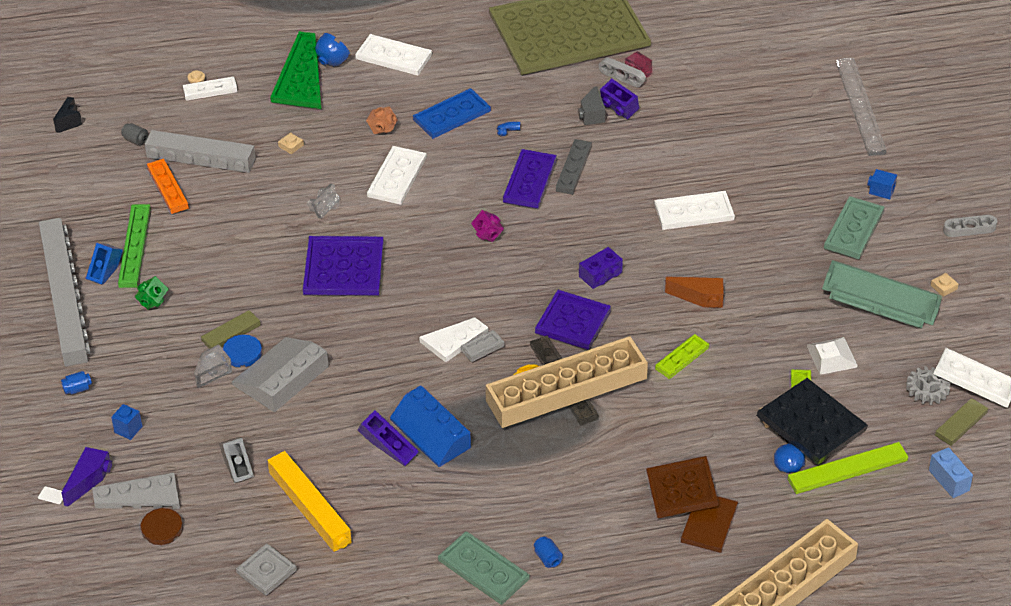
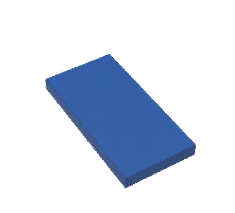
[413,88,491,139]

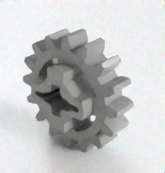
[906,366,950,405]

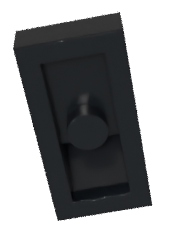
[53,97,82,133]

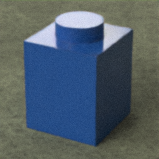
[867,169,897,199]
[111,404,142,440]

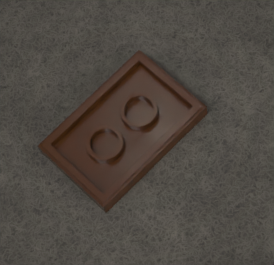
[681,496,738,553]

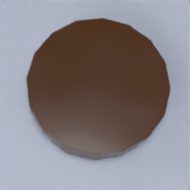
[140,508,183,545]

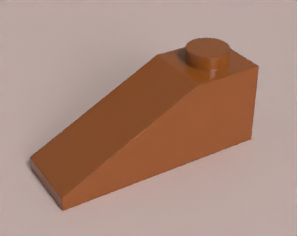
[665,277,724,308]

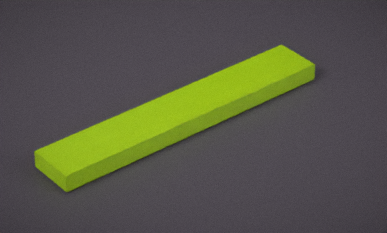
[787,442,908,494]

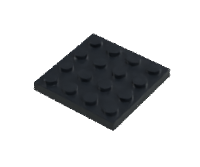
[756,378,868,465]

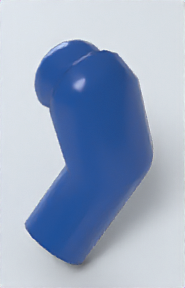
[497,122,520,136]

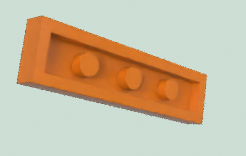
[147,159,189,214]

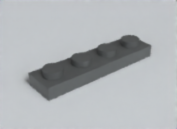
[556,139,592,195]

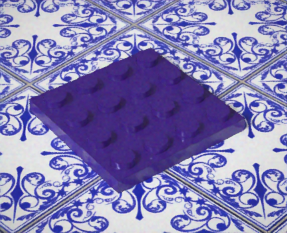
[303,236,384,295]

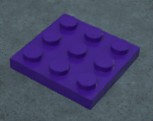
[535,290,611,350]

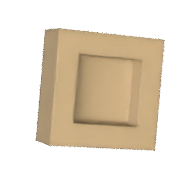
[278,132,304,154]
[931,273,959,297]

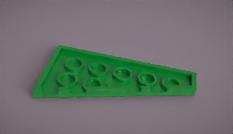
[270,31,321,109]

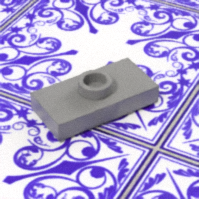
[461,330,504,362]

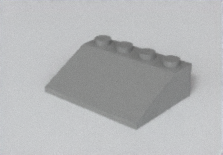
[231,337,329,412]

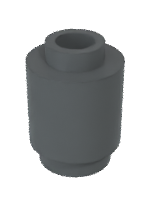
[121,123,148,146]

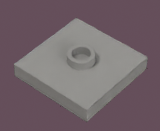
[236,543,297,596]

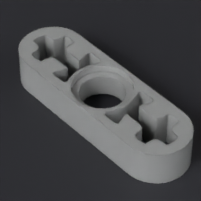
[599,57,646,87]
[943,215,997,237]

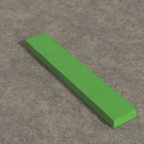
[118,204,151,288]

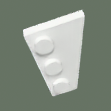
[419,318,488,362]

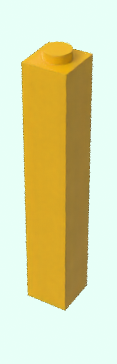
[267,451,352,552]

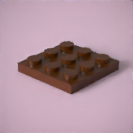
[646,456,719,519]

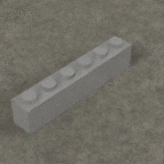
[145,130,256,173]

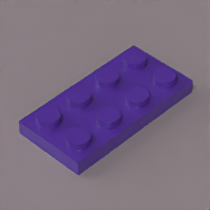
[503,149,557,209]

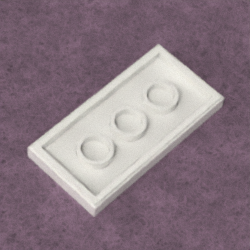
[355,34,432,76]
[367,146,427,205]
[654,191,735,230]
[933,348,1011,408]

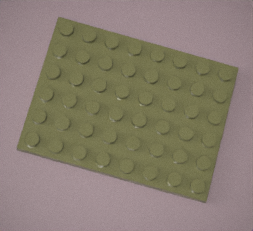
[489,0,651,75]

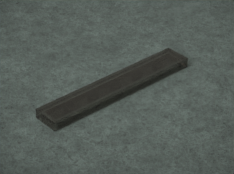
[530,335,599,426]

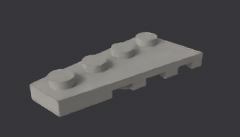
[92,473,180,509]

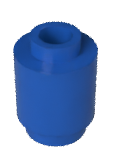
[61,371,92,395]
[534,536,563,568]

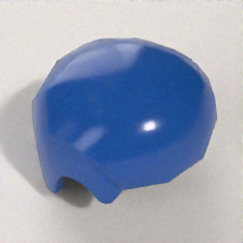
[774,443,805,473]

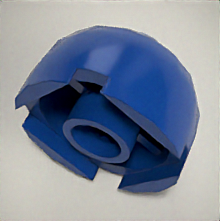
[315,33,350,66]

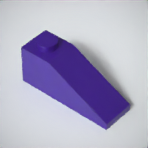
[358,410,419,466]
[61,447,112,506]

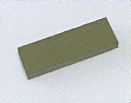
[201,310,261,352]
[935,398,988,446]

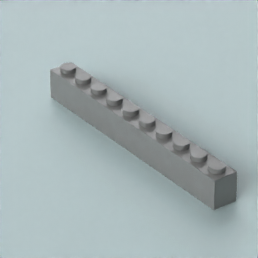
[39,218,91,367]

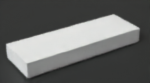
[183,77,237,101]

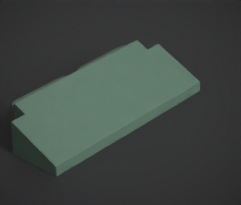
[822,260,942,329]

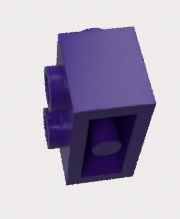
[600,79,639,120]
[579,247,623,289]

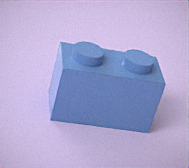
[929,447,973,498]

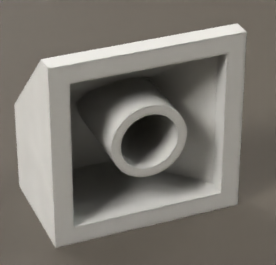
[807,337,857,375]

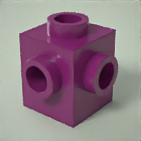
[471,210,504,242]

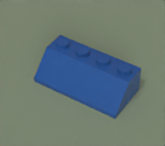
[390,385,471,467]

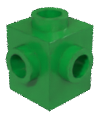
[135,276,169,310]

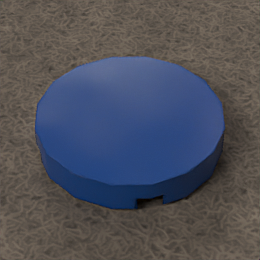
[223,335,262,367]

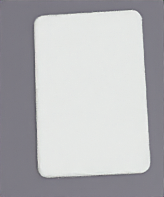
[38,486,63,504]

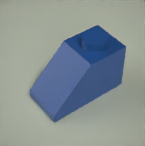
[86,243,123,284]

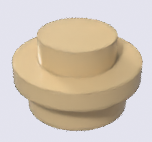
[188,70,205,84]

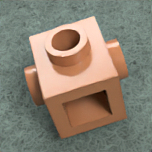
[366,106,398,134]

